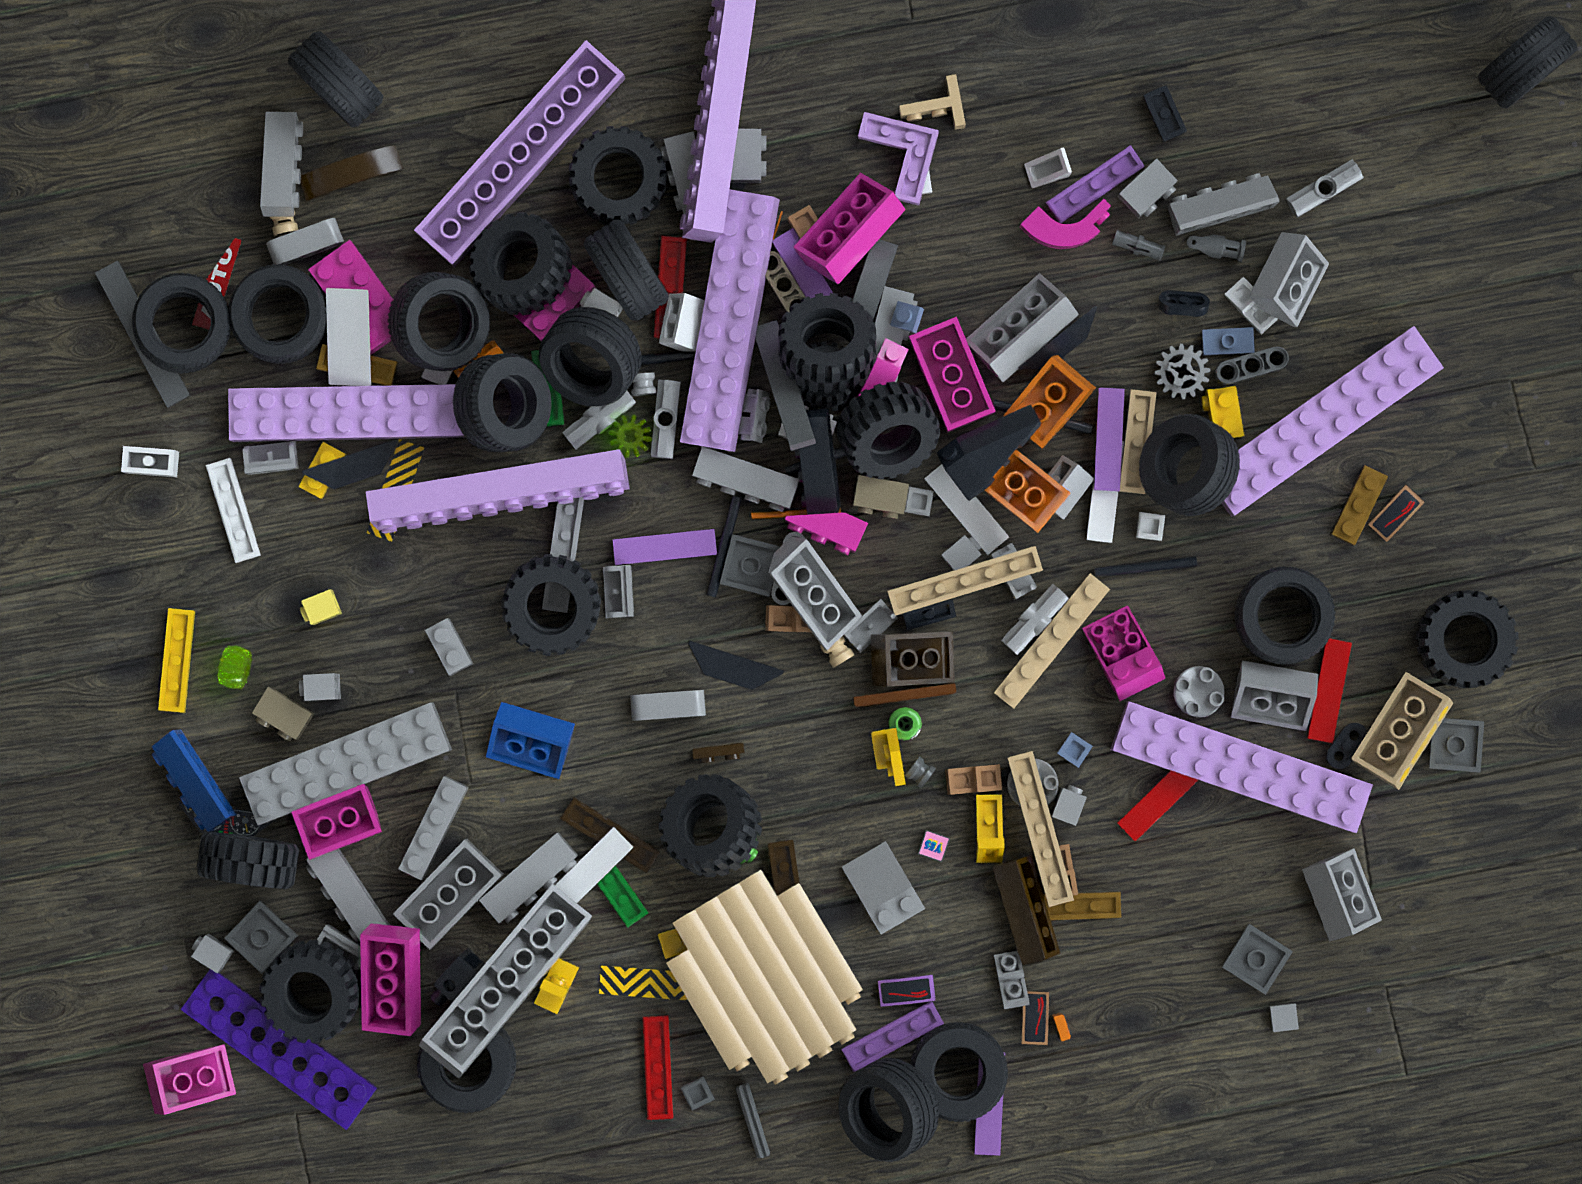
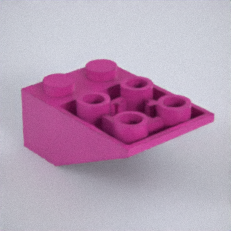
[785,513,868,555]
[1082,605,1165,701]

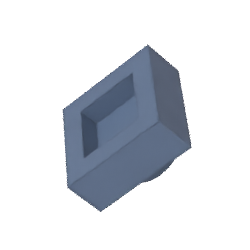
[890,301,924,333]
[1057,732,1093,768]

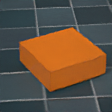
[1052,1012,1071,1041]

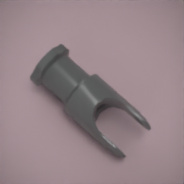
[1187,234,1246,263]

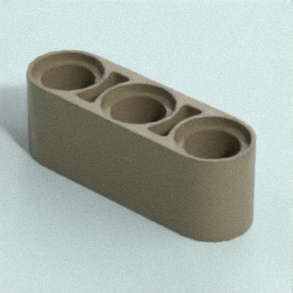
[765,251,805,312]

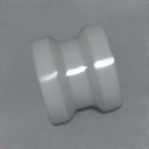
[631,373,657,396]

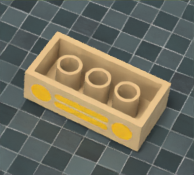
[1351,672,1453,790]

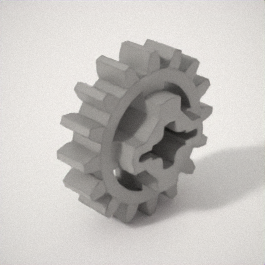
[1155,344,1210,400]

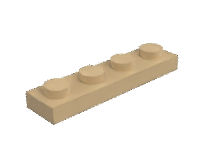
[1119,390,1156,494]

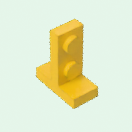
[976,795,1004,863]
[534,958,579,1014]

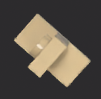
[899,74,966,130]

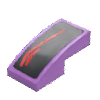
[878,975,936,1007]

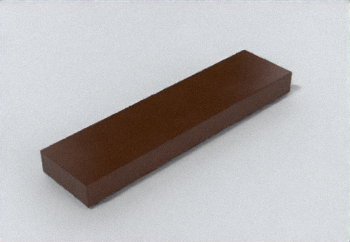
[853,683,956,707]

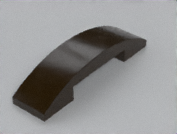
[300,145,404,201]

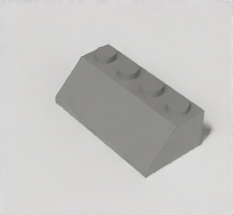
[1167,173,1280,236]
[966,273,1079,382]
[768,537,862,650]

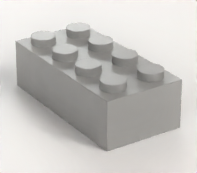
[393,839,503,949]

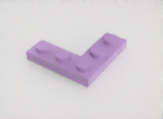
[858,112,939,205]

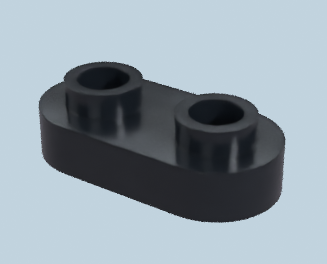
[1158,290,1210,317]
[1326,723,1367,769]

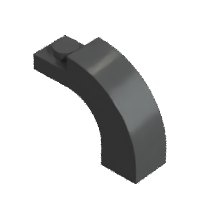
[852,239,898,321]

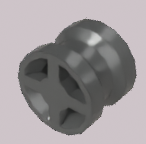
[904,756,936,789]

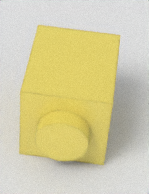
[300,589,342,625]

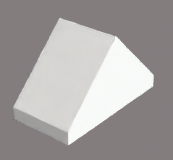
[1024,148,1072,188]

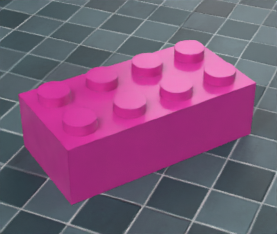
[793,173,905,284]
[308,240,394,355]
[908,317,996,433]
[360,923,421,1036]

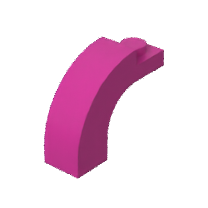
[1020,199,1111,249]
[855,338,909,398]

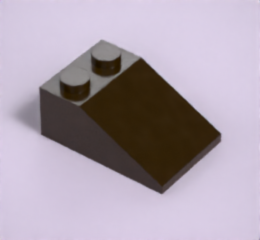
[871,631,955,686]

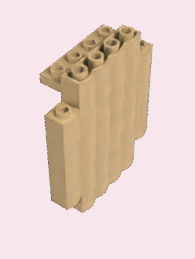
[666,870,863,1085]

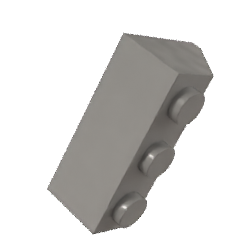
[1249,232,1329,327]
[1231,661,1318,731]
[1302,848,1382,941]

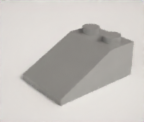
[842,841,925,934]

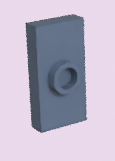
[1201,327,1255,356]

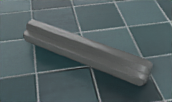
[736,1083,770,1158]

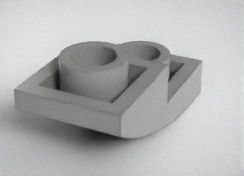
[994,951,1029,1009]

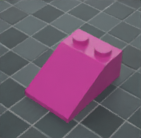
[143,1044,236,1115]

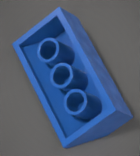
[152,729,237,832]

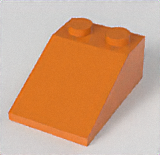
[1003,355,1096,448]
[984,449,1071,533]

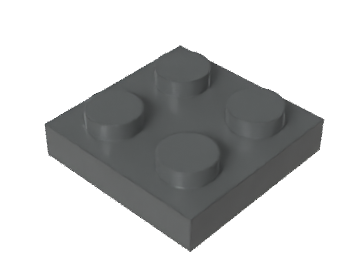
[720,534,780,597]
[1428,718,1484,773]
[225,901,298,974]
[1221,923,1293,995]

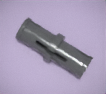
[1112,229,1165,261]

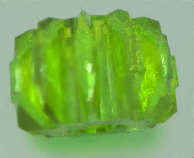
[609,415,652,458]
[217,645,252,689]

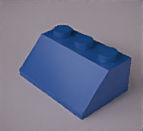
[486,702,575,779]

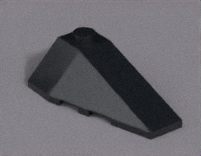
[936,404,1042,501]

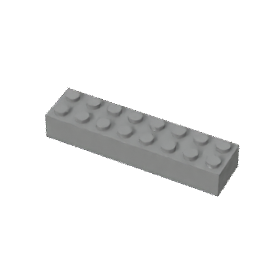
[239,702,452,825]
[419,884,592,1078]

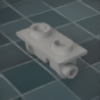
[739,389,770,443]

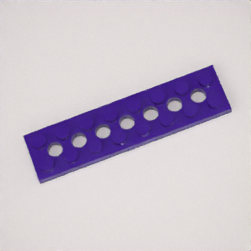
[181,969,378,1130]

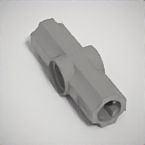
[1286,159,1363,218]
[651,380,681,459]
[562,391,636,450]
[1001,584,1069,655]

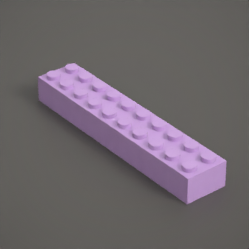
[680,0,756,243]
[414,40,625,268]
[680,189,780,452]
[1222,326,1444,517]
[228,384,465,442]
[366,449,630,533]
[1110,702,1373,833]

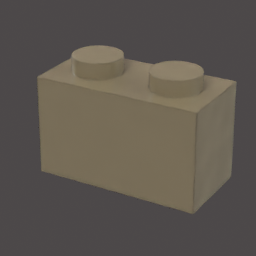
[853,475,909,519]
[252,687,315,741]

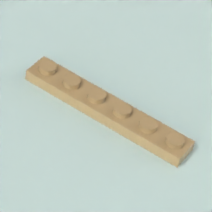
[888,546,1043,616]
[994,573,1110,709]
[1008,751,1074,907]

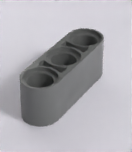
[1214,346,1289,386]

